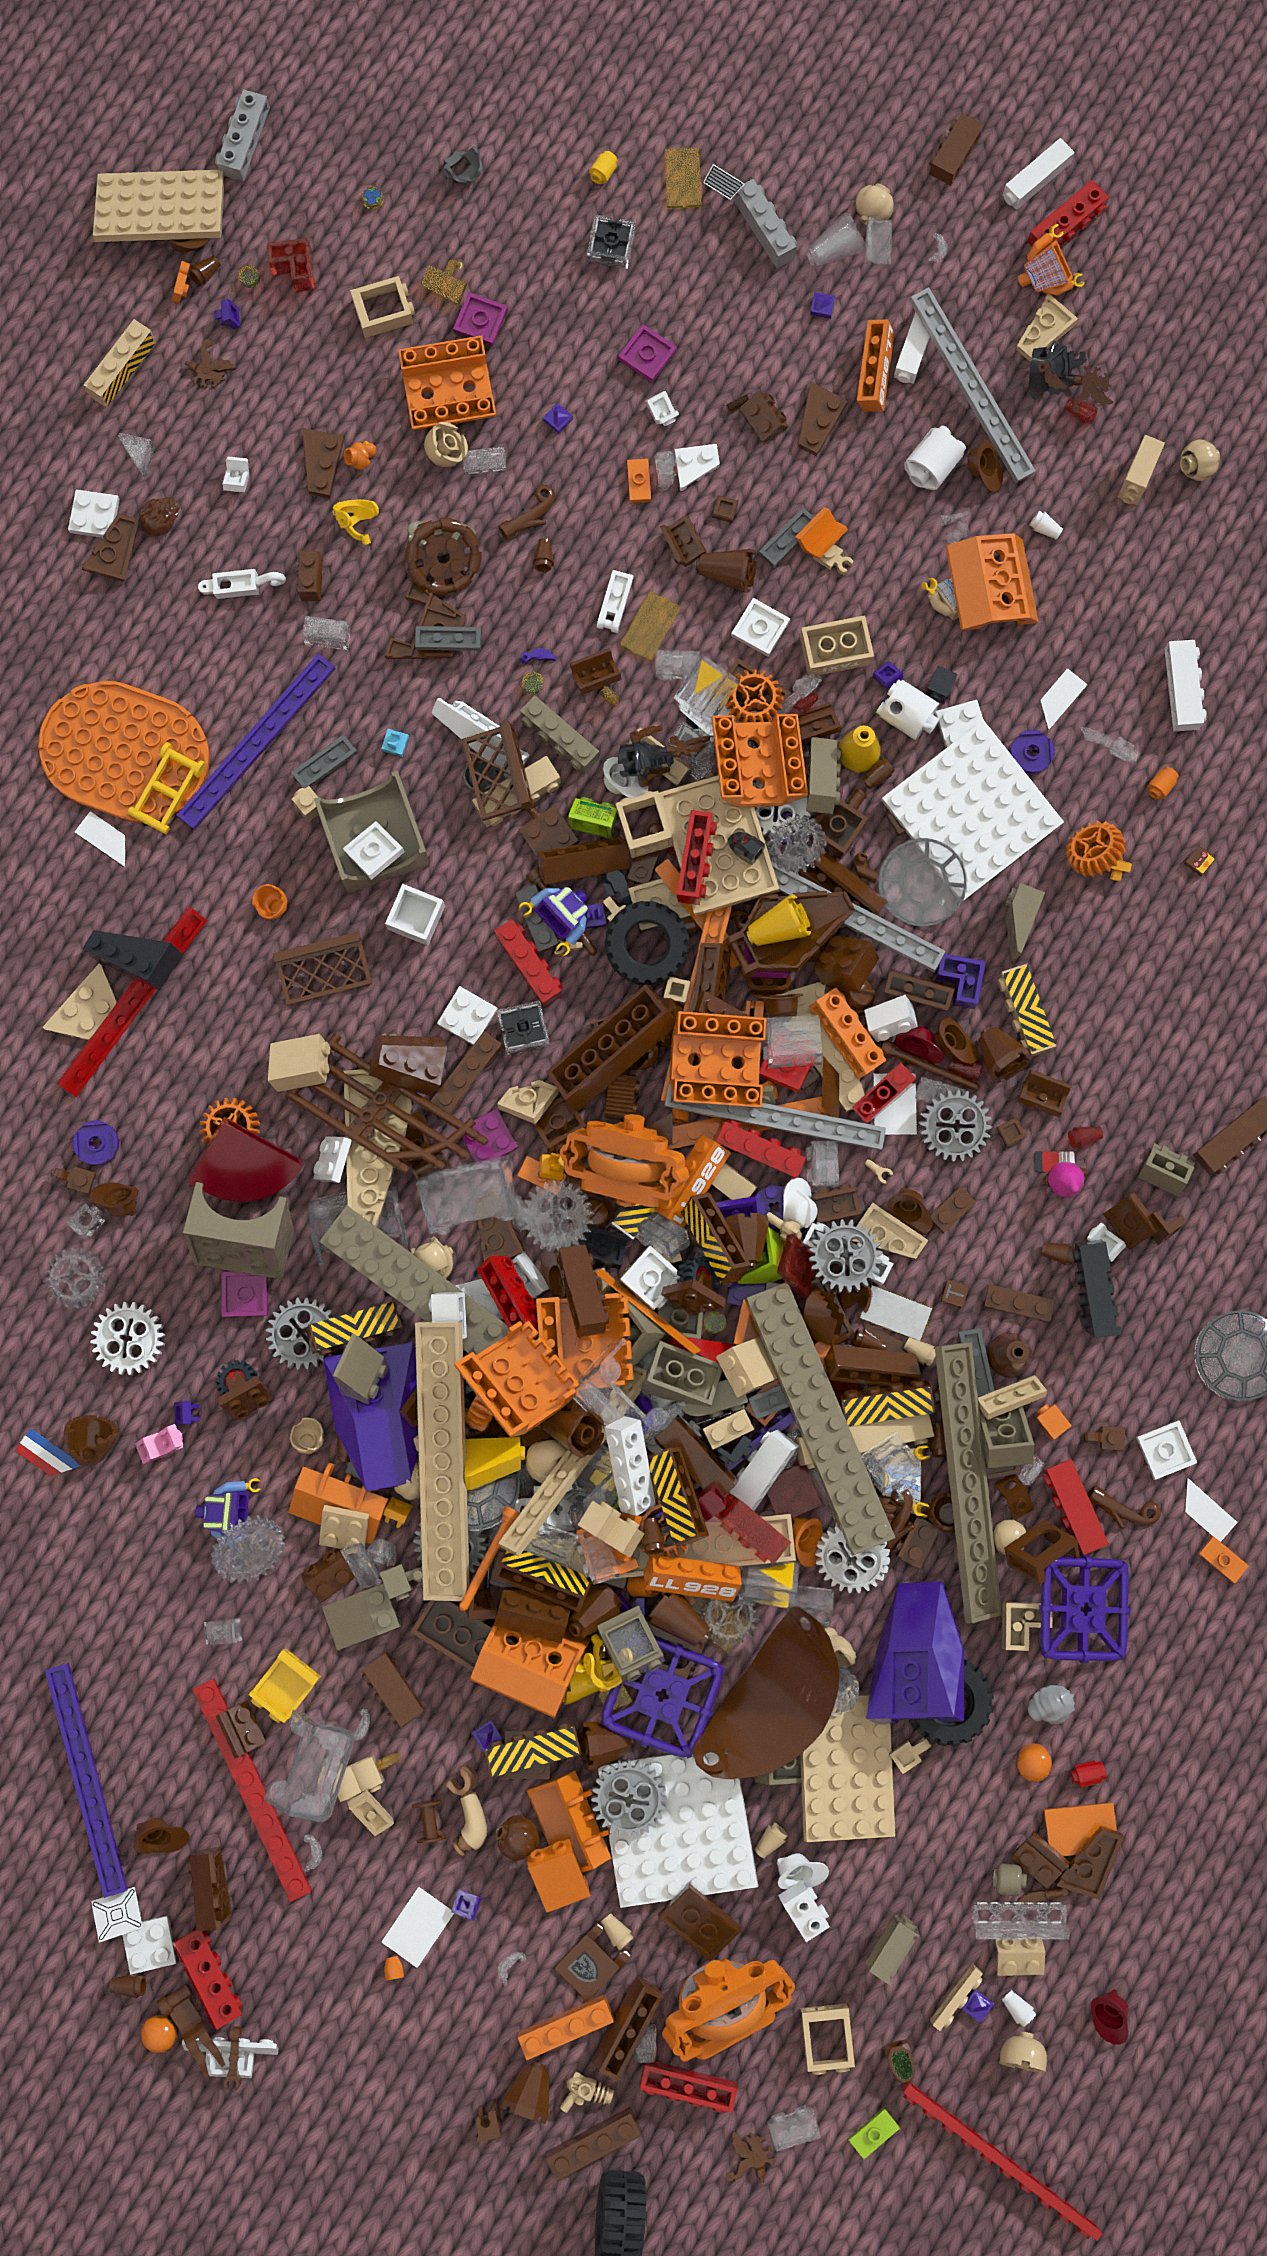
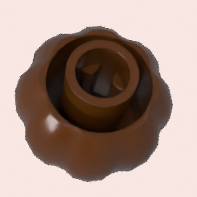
[496,1815,539,1861]

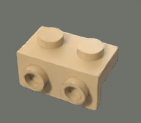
[995,1936,1045,1976]

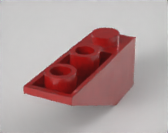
[852,1063,918,1124]

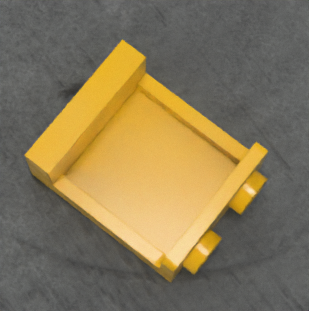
[248,1648,322,1723]

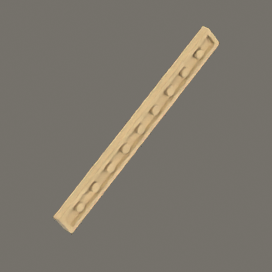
[499,1365,647,1557]

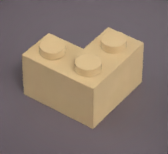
[578,1501,644,1558]
[1002,1602,1052,1651]

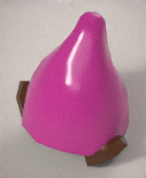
[1043,1162,1090,1198]

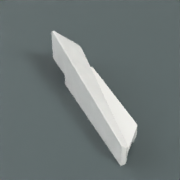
[432,698,530,779]

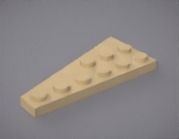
[776,982,865,1112]

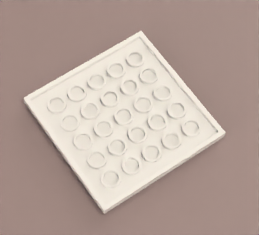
[881,720,1064,901]
[598,1751,758,1908]

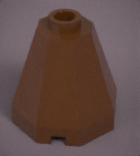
[978,1027,1033,1083]
[725,1213,769,1269]
[567,1581,624,1639]
[578,1721,635,1770]
[500,2061,549,2124]

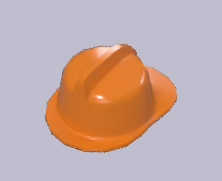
[792,1517,823,1567]

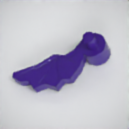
[520,648,557,664]

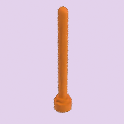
[459,1506,520,1611]

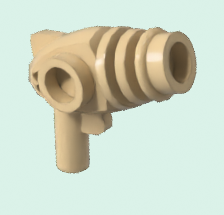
[767,1212,802,1248]
[560,2072,614,2113]

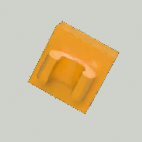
[1110,860,1132,881]
[540,1153,564,1180]
[383,1497,413,1528]

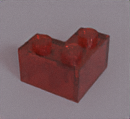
[267,238,316,292]

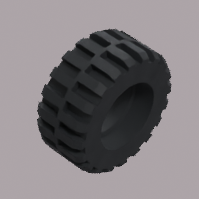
[605,901,689,985]
[909,1659,994,1747]
[595,2170,646,2256]

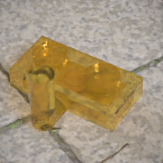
[420,260,468,304]

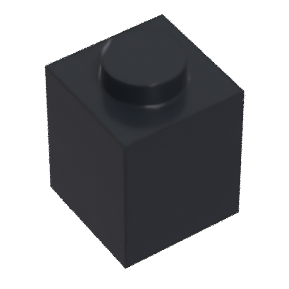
[925,666,958,704]

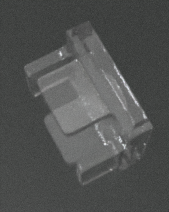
[861,1432,922,1496]

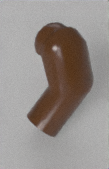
[853,852,879,883]

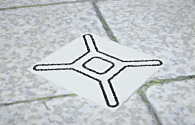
[91,1887,143,1942]

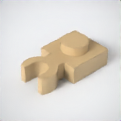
[813,544,854,575]

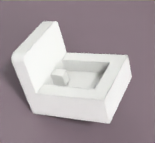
[645,391,679,426]
[223,457,249,492]
[1087,1223,1126,1262]

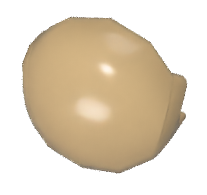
[290,1417,325,1454]
[993,1520,1026,1556]

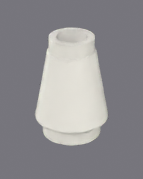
[1029,511,1063,540]
[1001,1990,1036,2027]

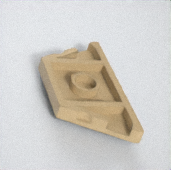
[43,964,117,1041]

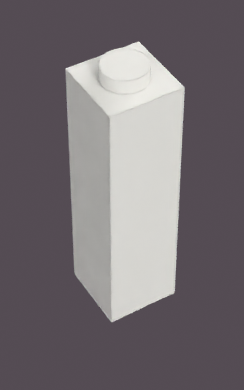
[1002,138,1075,210]
[894,312,930,384]

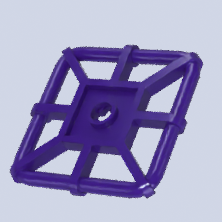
[1039,1556,1130,1663]
[600,1632,724,1759]

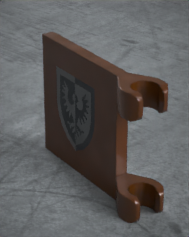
[555,1921,631,2002]

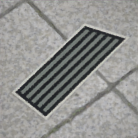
[703,164,744,200]

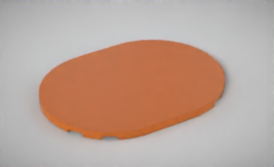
[38,681,210,823]

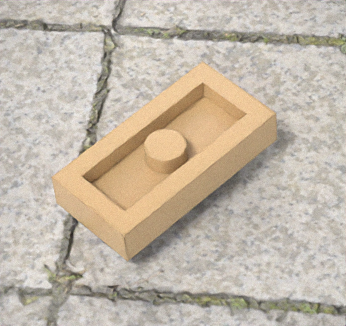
[348,1790,394,1836]

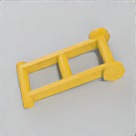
[127,742,206,834]

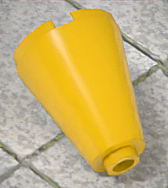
[838,726,881,773]
[747,894,811,946]
[555,1658,613,1705]

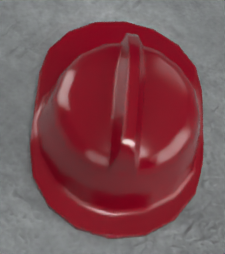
[895,1026,944,1063]
[1091,1989,1129,2045]

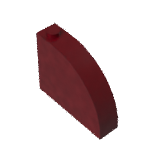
[187,1117,303,1202]

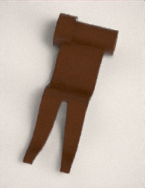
[156,1983,226,2079]

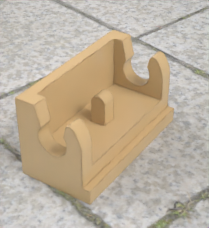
[712,1162,758,1200]

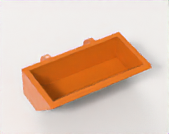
[288,1463,390,1545]
[526,1770,611,1872]

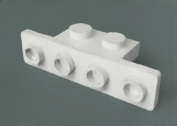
[182,2037,278,2078]

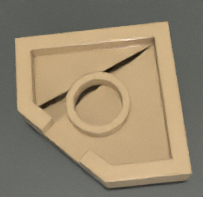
[497,1080,559,1124]

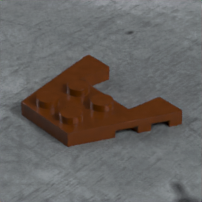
[384,580,466,659]

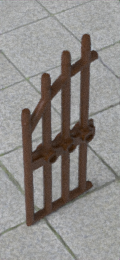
[285,1033,489,1174]

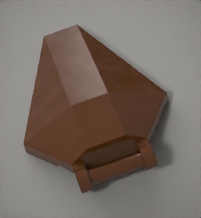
[725,891,855,978]

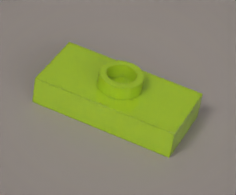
[848,2107,900,2159]

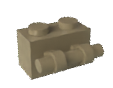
[1138,1143,1195,1197]
[380,1563,423,1601]

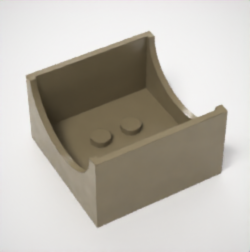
[314,770,430,893]
[183,1182,294,1280]

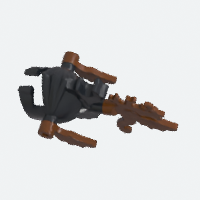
[1029,341,1113,413]
[617,726,710,787]

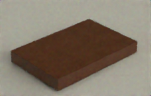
[658,1883,742,1961]

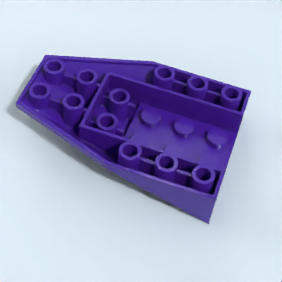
[323,1342,418,1492]
[866,1581,964,1723]

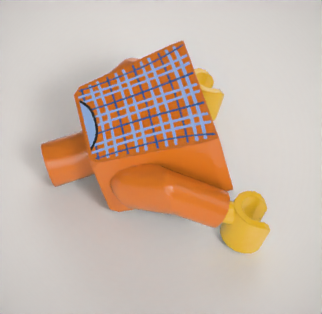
[1018,224,1085,295]

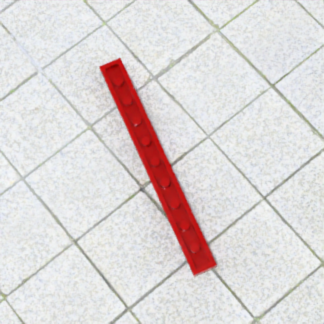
[57,906,207,1097]
[192,1678,312,1902]
[901,2082,1103,2241]

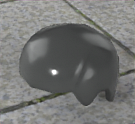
[462,761,497,793]

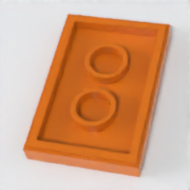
[1043,1802,1117,1856]

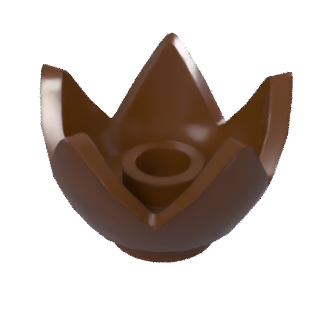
[833,1283,873,1313]

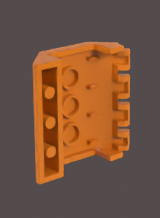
[536,1293,634,1389]
[454,1321,580,1437]

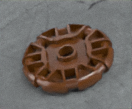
[405,518,481,596]

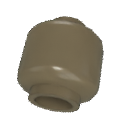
[993,1863,1027,1896]

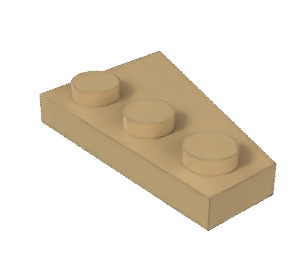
[1017,294,1078,362]
[851,1202,928,1259]

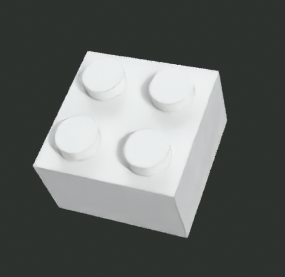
[385,884,445,946]

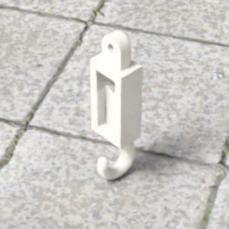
[198,569,286,599]

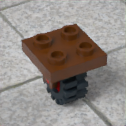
[661,1257,726,1315]
[215,1360,274,1421]

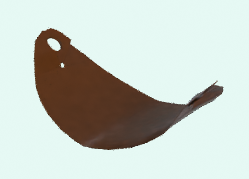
[692,1606,840,1779]

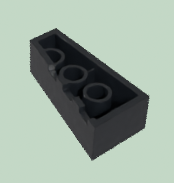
[82,930,183,991]
[1072,1239,1122,1338]

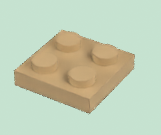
[319,1505,369,1553]

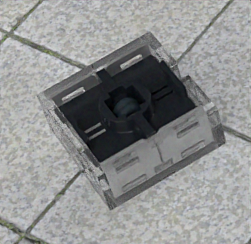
[587,215,636,269]
[497,1000,550,1056]

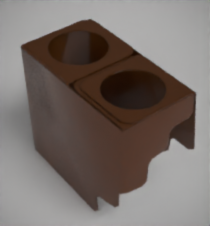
[802,1288,844,1346]

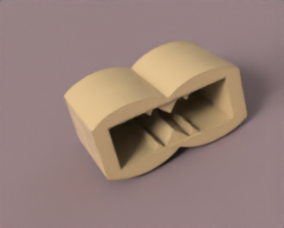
[329,1755,384,1803]

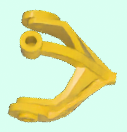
[332,499,379,545]
[583,1634,633,1693]

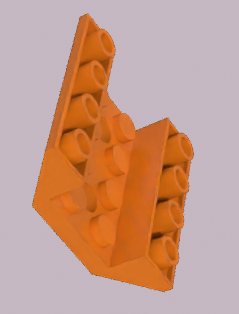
[398,336,496,431]
[945,533,1039,630]
[711,714,808,807]
[670,1011,766,1108]
[470,1625,591,1718]

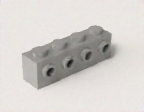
[215,89,270,182]
[734,179,797,269]

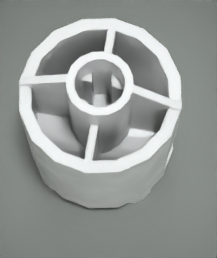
[904,426,966,490]
[876,680,940,740]

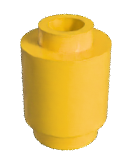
[589,151,618,184]

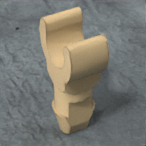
[554,939,583,956]
[865,1159,893,1184]

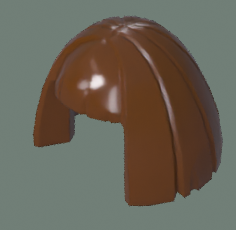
[64,1415,119,1466]

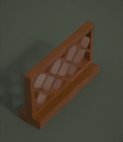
[462,721,535,821]
[273,932,372,1005]

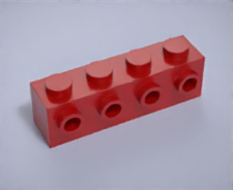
[1027,180,1109,248]
[677,810,717,905]
[494,919,562,1008]
[713,1119,806,1178]
[477,1255,539,1341]
[1042,1459,1109,1555]
[172,1928,242,2030]
[640,2059,738,2113]

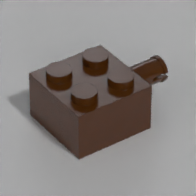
[806,789,868,860]
[808,934,879,992]

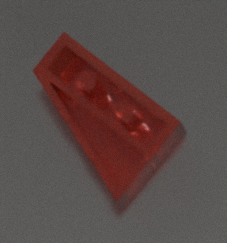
[715,1492,791,1564]

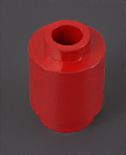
[1070,1760,1107,1788]

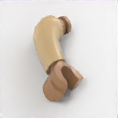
[446,1765,487,1856]

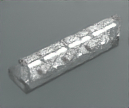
[972,1902,1069,1939]

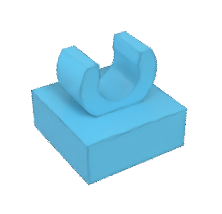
[381,729,409,757]

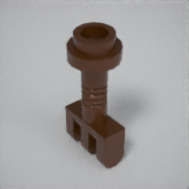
[465,1420,500,1439]

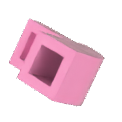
[135,1424,183,1464]

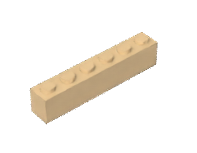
[794,1414,934,1469]

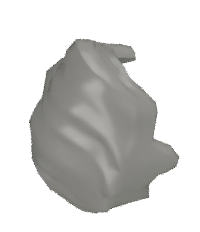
[1028,1685,1075,1724]

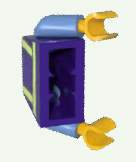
[519,887,588,957]
[195,1478,261,1550]

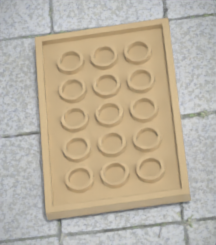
[93,170,224,242]
[659,776,780,916]
[800,1695,895,1842]

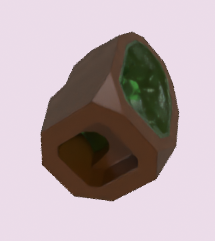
[884,2039,915,2084]

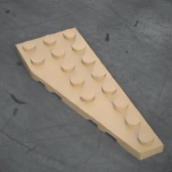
[344,1069,412,1227]

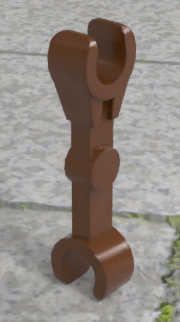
[224,2026,242,2090]

